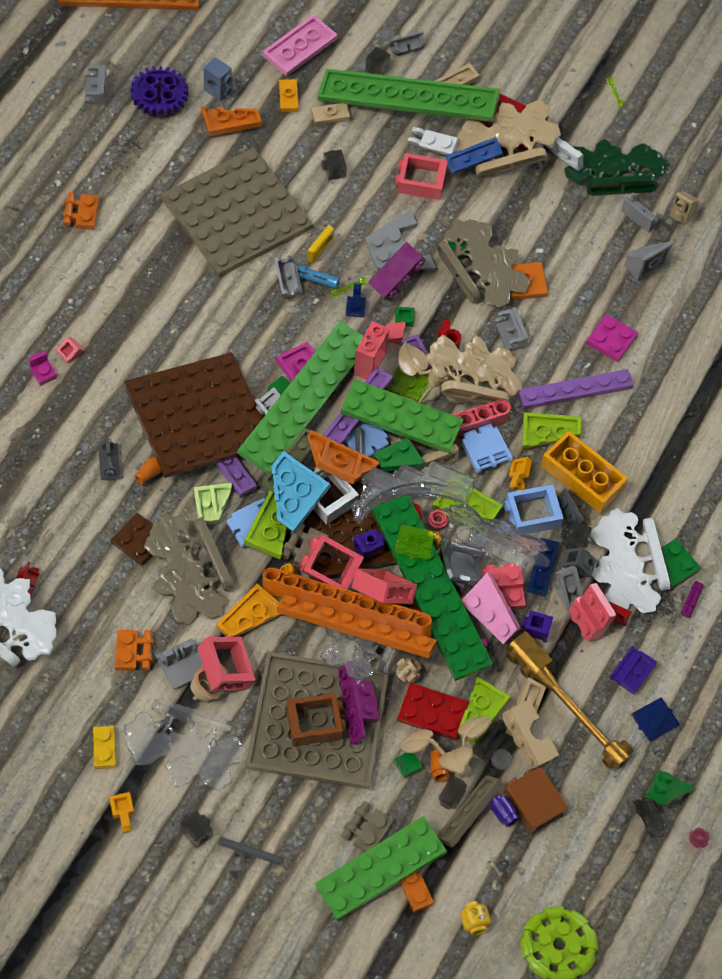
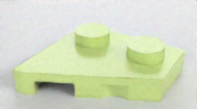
[194,483,232,525]

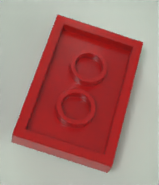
[397,682,469,741]

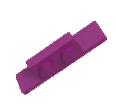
[338,661,380,745]

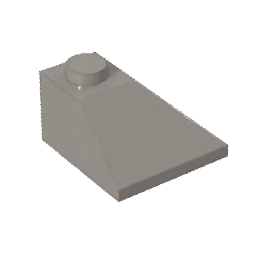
[624,241,673,281]

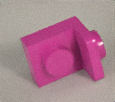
[28,351,57,386]

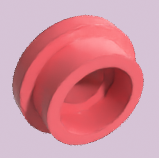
[428,510,448,529]

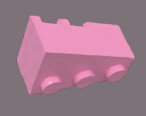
[461,572,522,644]

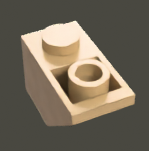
[670,191,699,225]

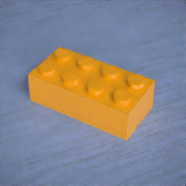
[541,430,628,514]

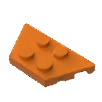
[308,430,379,484]

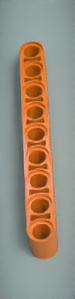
[262,568,432,638]

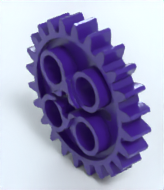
[130,66,189,118]

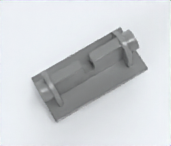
[388,30,426,55]

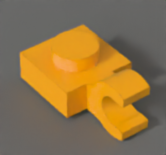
[509,457,532,491]
[109,792,134,833]

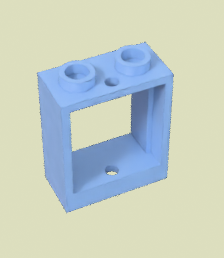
[504,484,563,536]

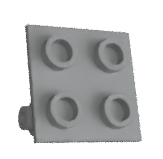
[156,638,202,689]

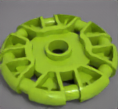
[520,906,598,979]

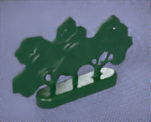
[564,139,670,196]

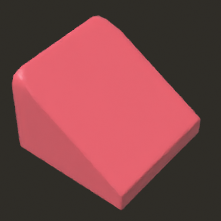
[386,322,406,344]
[56,337,85,363]

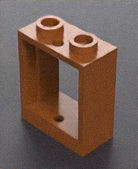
[286,693,346,746]

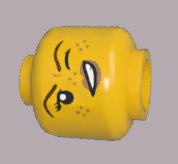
[460,901,491,935]

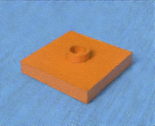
[510,262,548,300]

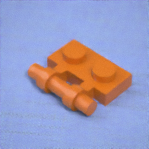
[62,192,99,230]
[115,630,154,671]

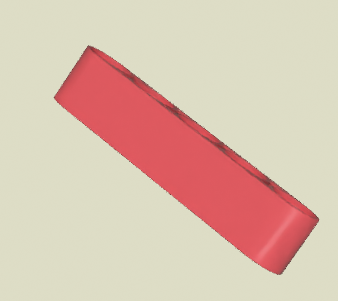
[423,400,511,447]

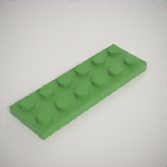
[340,379,463,454]
[314,816,447,921]

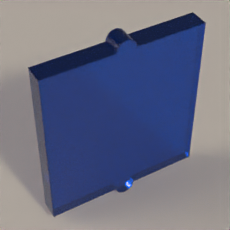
[631,697,680,742]

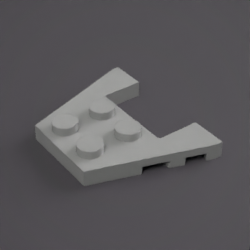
[365,211,436,272]

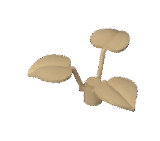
[398,342,472,404]
[399,717,492,777]

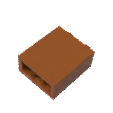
[503,766,568,835]

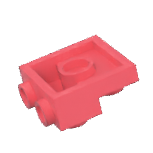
[481,563,526,610]
[569,583,617,642]

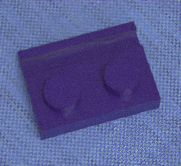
[610,646,657,695]

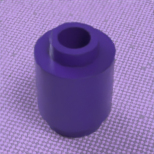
[490,795,520,827]

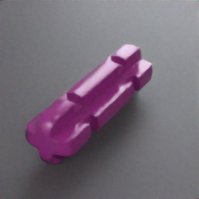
[681,581,704,618]

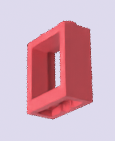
[395,153,448,200]
[354,321,390,380]
[299,534,364,590]
[352,568,417,604]
[197,635,256,691]

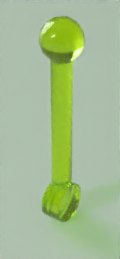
[607,77,624,107]
[331,277,366,296]

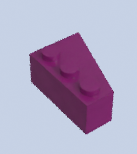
[368,241,427,299]

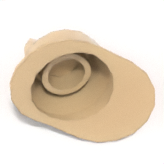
[190,663,228,701]

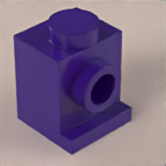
[353,528,386,561]
[521,610,553,643]

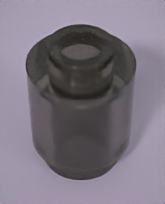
[438,777,467,810]

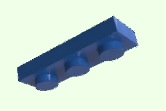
[445,137,503,174]

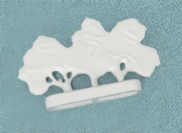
[590,508,670,613]
[0,569,56,668]

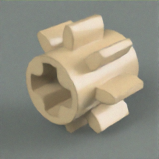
[396,657,421,682]

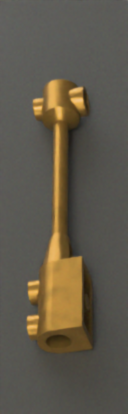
[506,631,633,770]

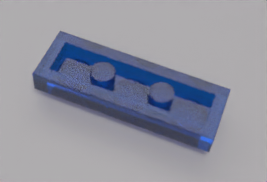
[526,537,560,597]

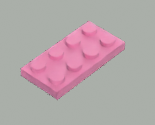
[262,14,338,77]

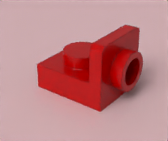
[609,602,632,626]

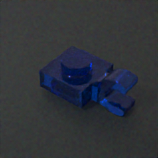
[346,283,366,318]

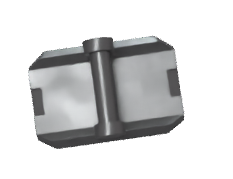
[440,538,486,585]

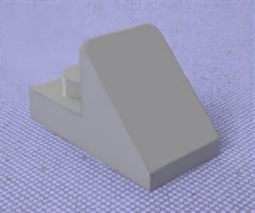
[554,566,583,610]

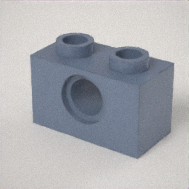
[203,57,232,101]

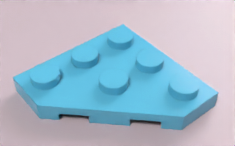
[271,451,331,533]

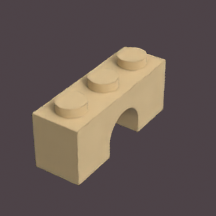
[502,699,559,769]

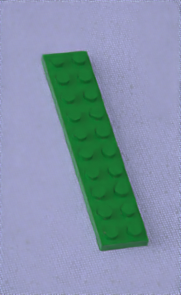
[371,494,493,681]

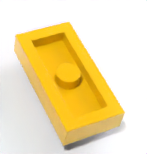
[93,726,116,769]

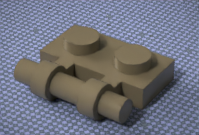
[281,523,329,569]
[341,801,394,852]

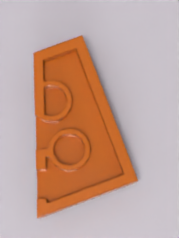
[201,106,262,136]

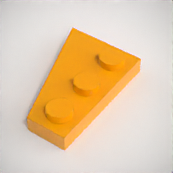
[216,584,282,637]

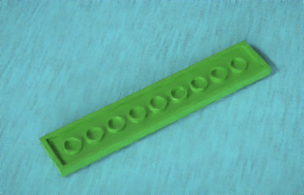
[317,69,500,122]
[237,320,367,474]

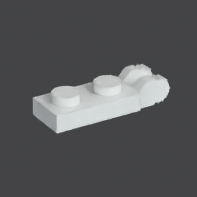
[407,127,460,155]
[546,137,583,171]

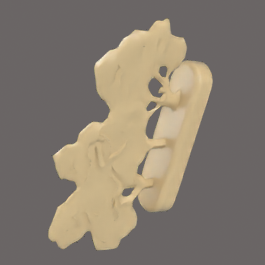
[455,100,561,177]
[426,335,522,404]

